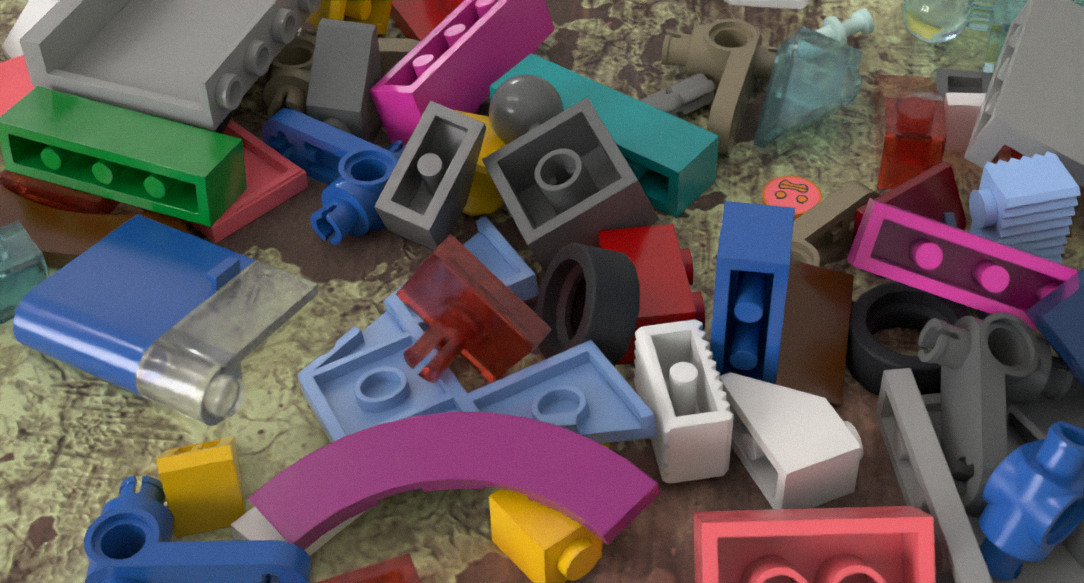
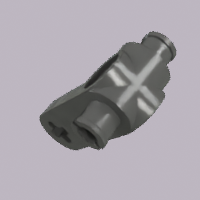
[918,312,1074,519]

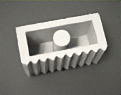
[633,319,734,484]

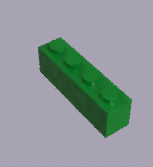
[0,86,247,227]

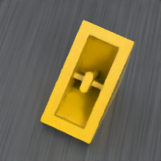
[156,436,246,537]

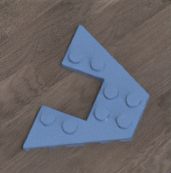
[297,216,658,444]

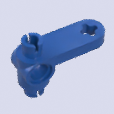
[261,108,407,245]
[979,421,1084,581]
[84,476,312,583]

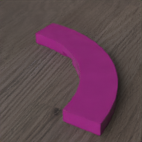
[248,412,661,550]

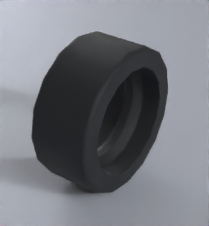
[536,243,640,367]
[846,282,971,396]

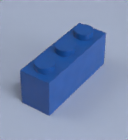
[710,201,795,384]

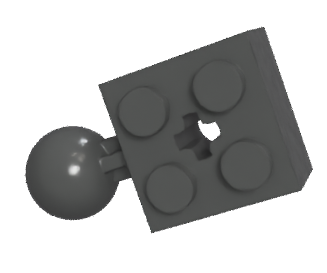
[482,75,659,272]

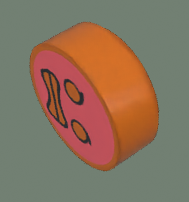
[761,176,822,220]

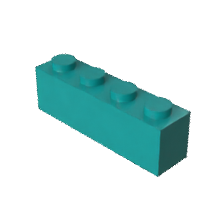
[490,53,719,218]

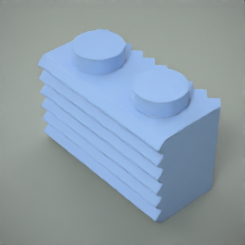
[969,151,1080,263]

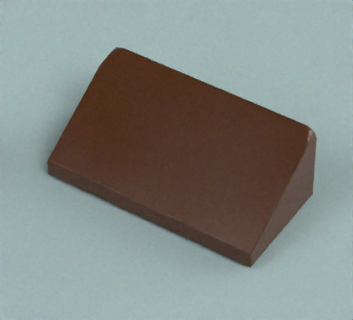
[776,261,854,407]

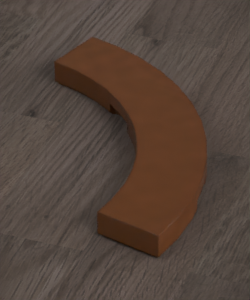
[0,184,189,268]

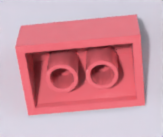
[693,506,935,583]

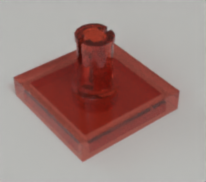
[395,234,552,383]

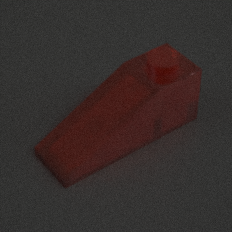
[874,74,947,190]

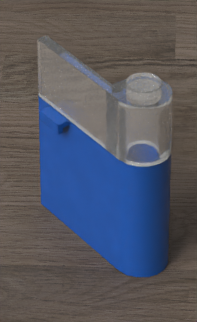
[13,214,318,426]

